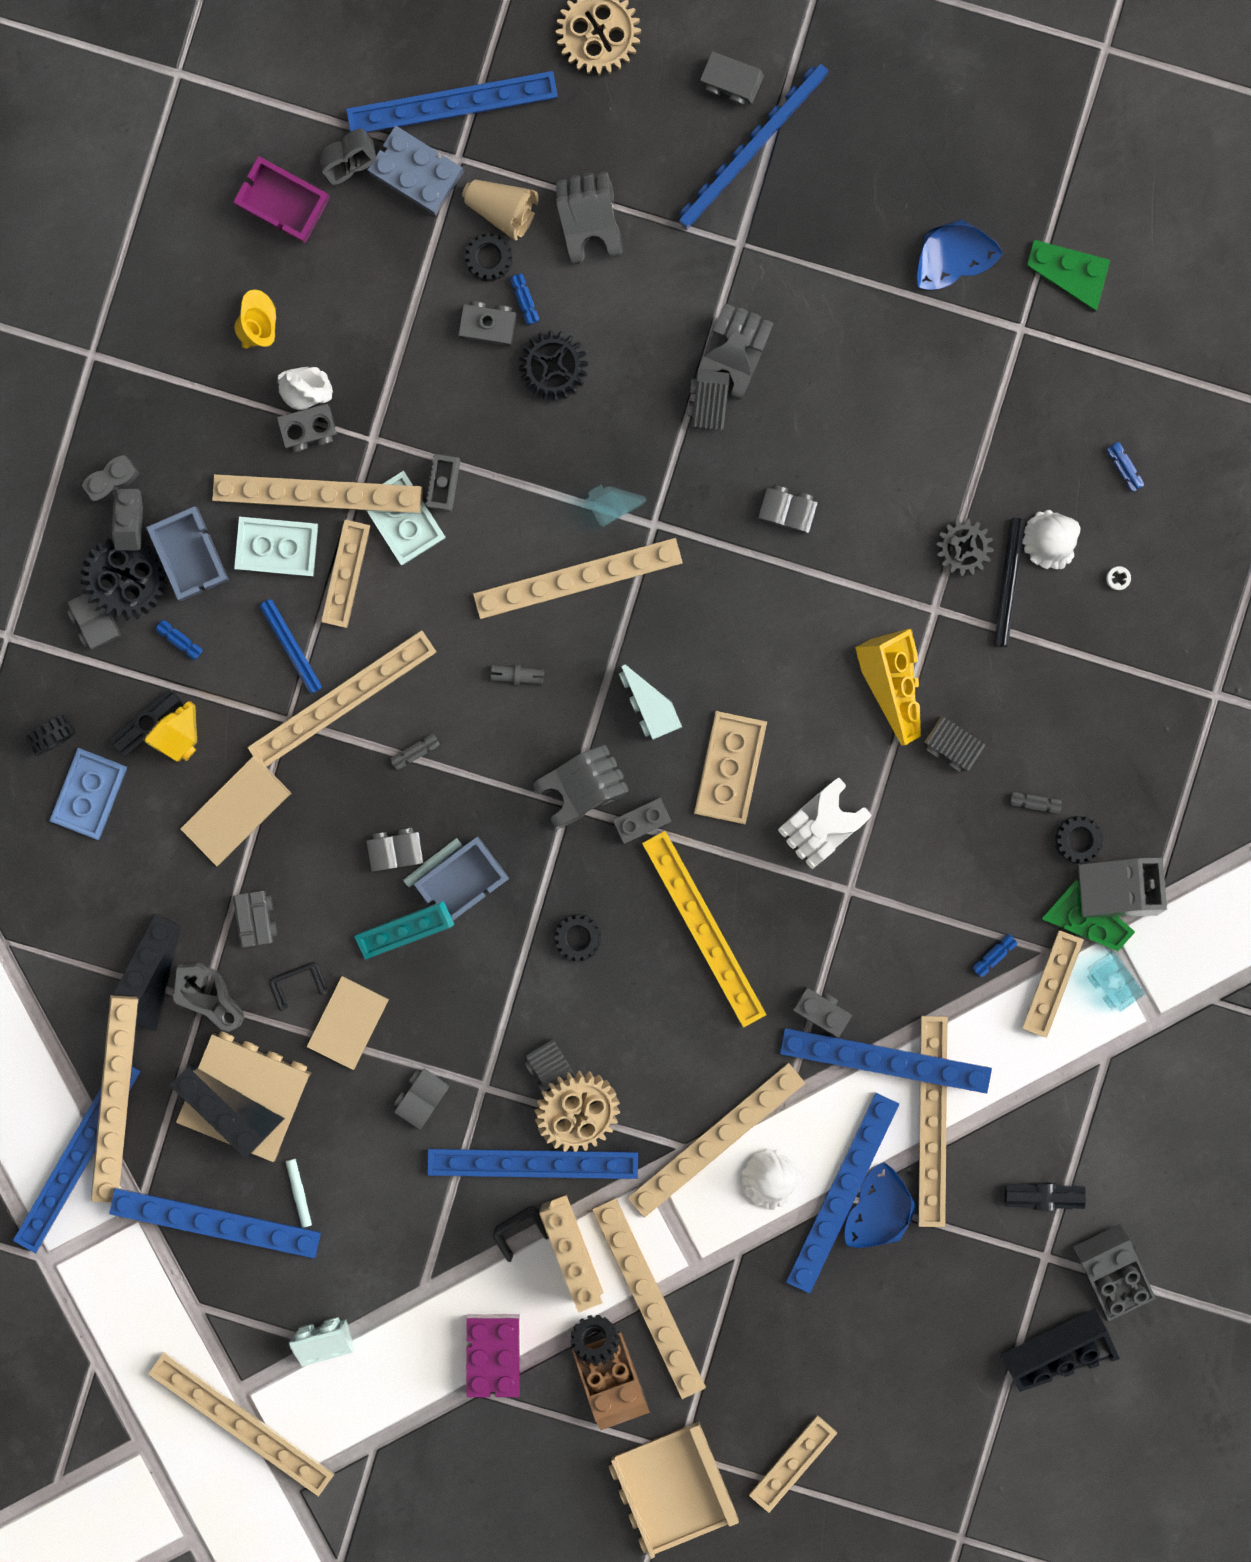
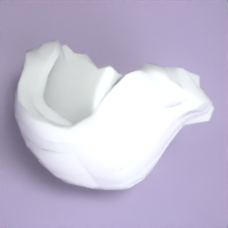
[278,367,333,410]
[1022,510,1081,569]
[741,1149,801,1210]

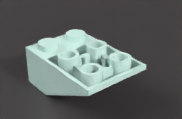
[619,665,682,740]
[289,1317,354,1367]

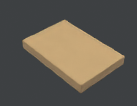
[307,976,389,1070]

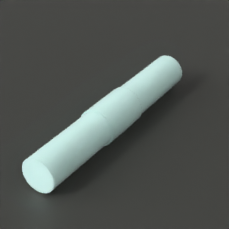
[403,838,463,888]
[285,1159,312,1228]

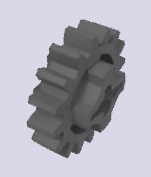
[936,519,994,576]

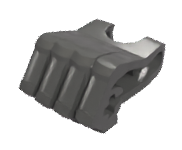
[556,172,623,264]
[695,304,773,400]
[533,745,629,829]
[172,962,245,1032]

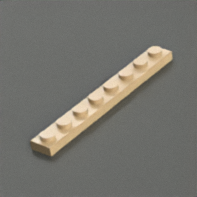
[212,474,423,513]
[473,538,683,619]
[248,630,437,767]
[91,996,138,1203]
[918,1016,948,1227]
[628,1062,805,1218]
[592,1198,706,1399]
[148,1352,334,1497]

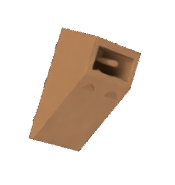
[572,1332,650,1430]

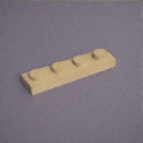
[321,520,371,628]
[1022,930,1084,1038]
[749,1415,837,1513]

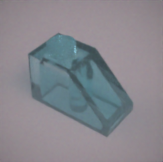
[586,485,647,528]

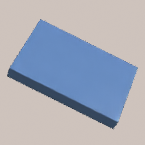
[49,748,127,840]

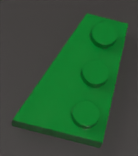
[1027,240,1110,312]
[1041,879,1135,951]

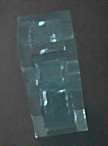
[1087,950,1146,1012]

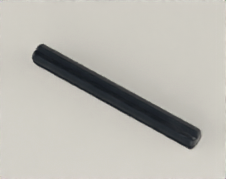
[994,518,1025,648]

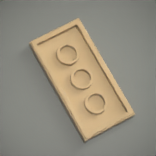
[694,711,767,824]
[181,756,291,866]

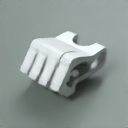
[778,778,872,869]

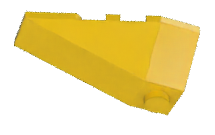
[855,629,921,745]
[144,701,197,762]

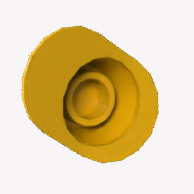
[234,290,276,349]

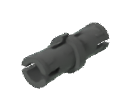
[491,664,544,686]

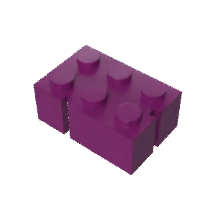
[233,156,330,244]
[466,1314,520,1397]

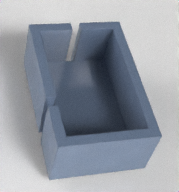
[368,126,464,216]
[147,506,229,601]
[414,837,509,920]

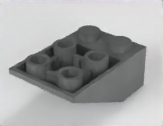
[1078,858,1167,917]
[1073,1224,1156,1321]

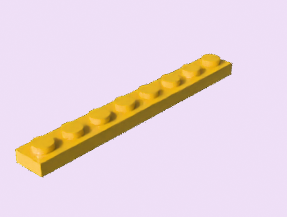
[642,831,766,1028]

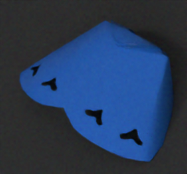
[917,220,1003,290]
[845,1162,915,1248]

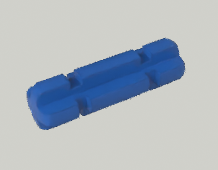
[510,274,539,325]
[1107,442,1144,492]
[155,620,203,660]
[973,934,1018,977]

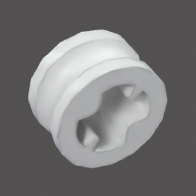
[1106,566,1131,590]

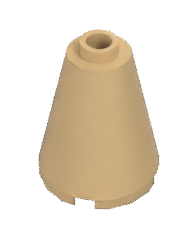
[462,179,538,240]

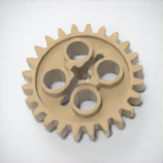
[556,0,641,75]
[534,1071,620,1152]

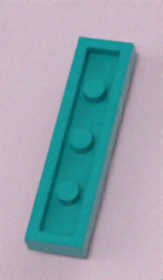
[354,901,454,960]

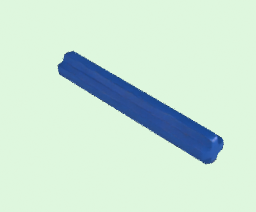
[260,599,322,694]

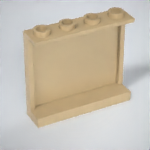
[176,1031,311,1162]
[540,1194,604,1313]
[609,1421,739,1559]

